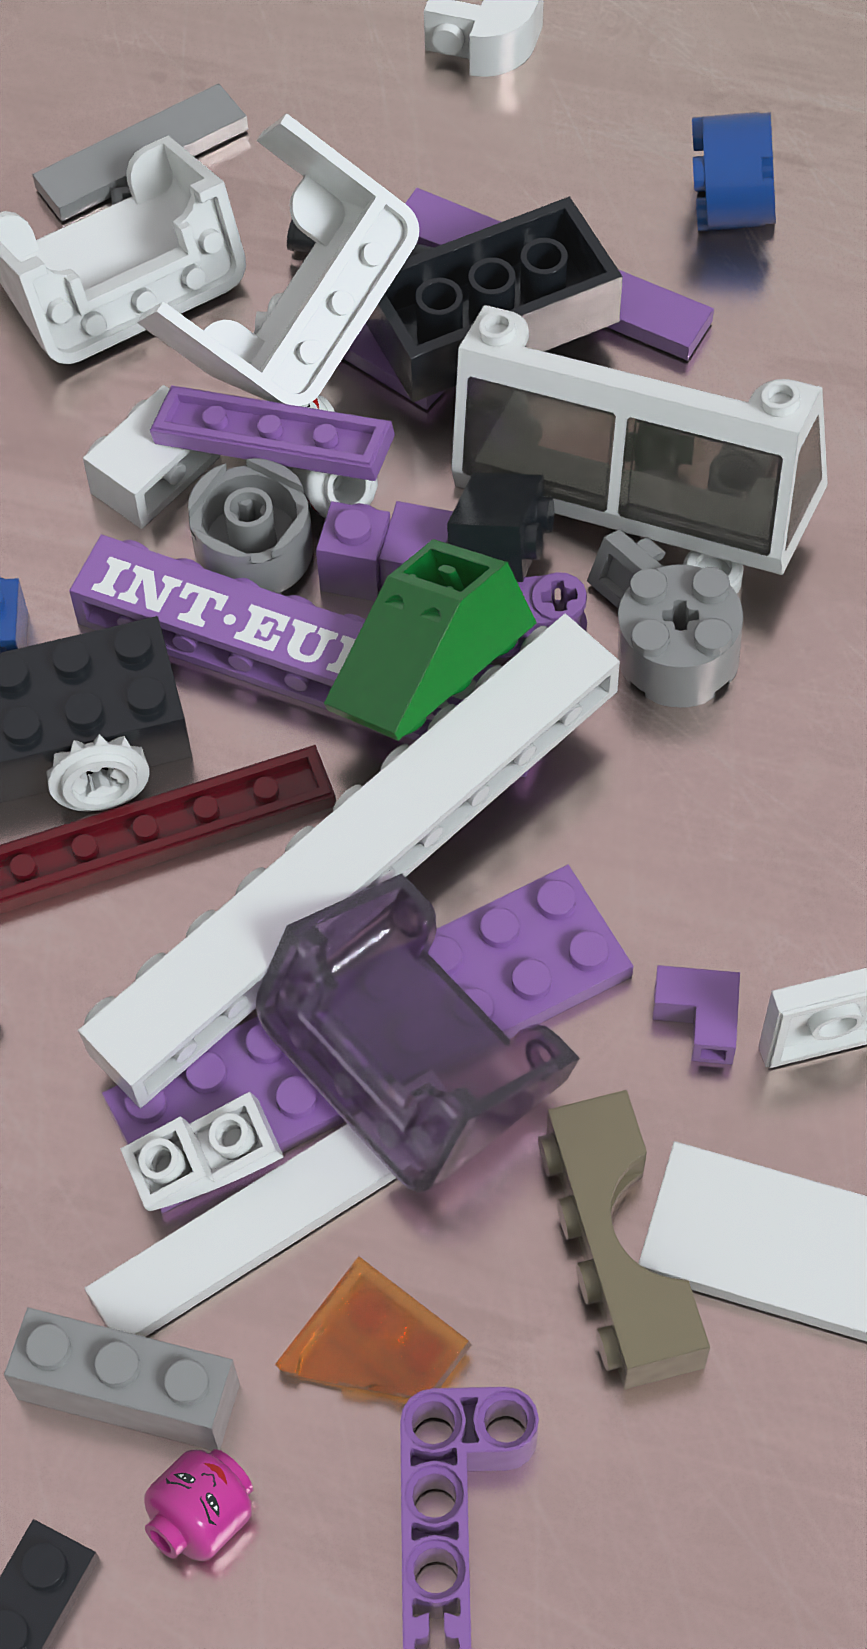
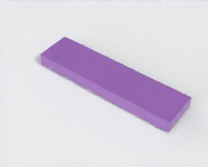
[150,385,395,481]

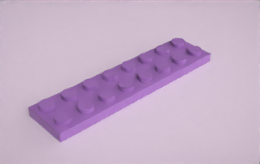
[102,864,634,1214]

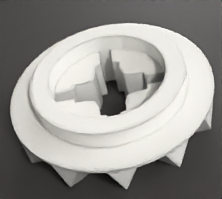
[46,734,149,812]

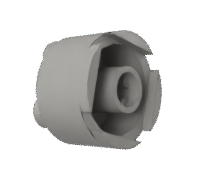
[188,458,313,594]
[618,564,743,708]

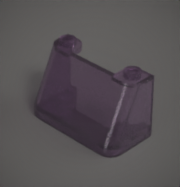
[256,873,580,1192]

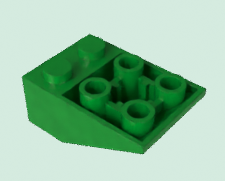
[324,539,537,741]

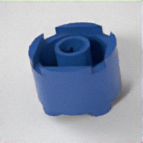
[692,112,776,232]

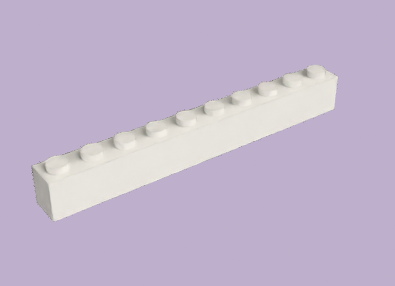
[78,613,620,1109]

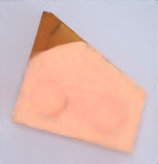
[275,1256,472,1399]

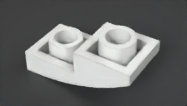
[120,1092,284,1211]

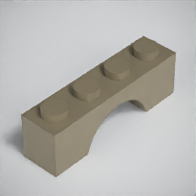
[538,1090,710,1390]

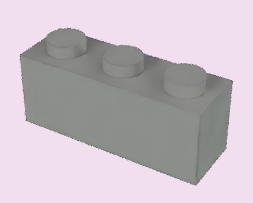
[4,1307,240,1450]

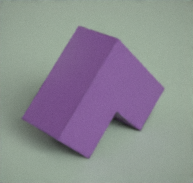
[652,965,740,1065]

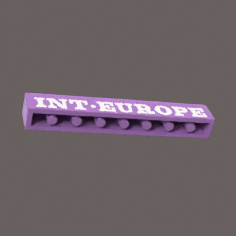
[69,534,529,778]

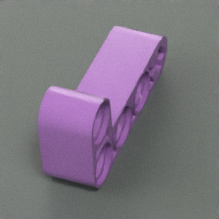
[400,1387,539,1649]

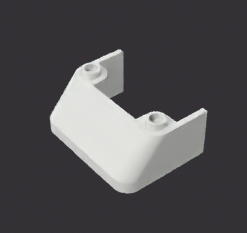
[137,114,419,406]

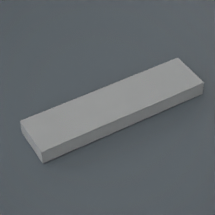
[32,83,248,221]

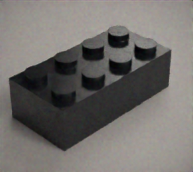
[366,196,623,403]
[0,616,192,803]

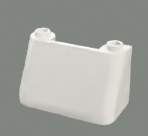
[0,135,246,364]

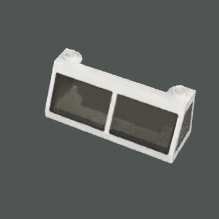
[451,305,828,575]

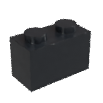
[447,472,554,582]

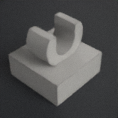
[587,529,666,609]

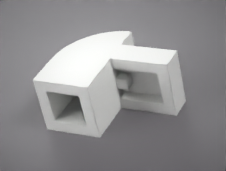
[424,0,544,77]

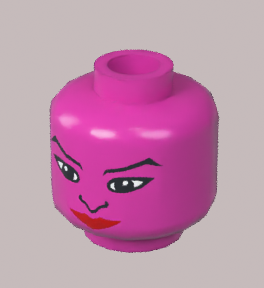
[144,1449,253,1561]

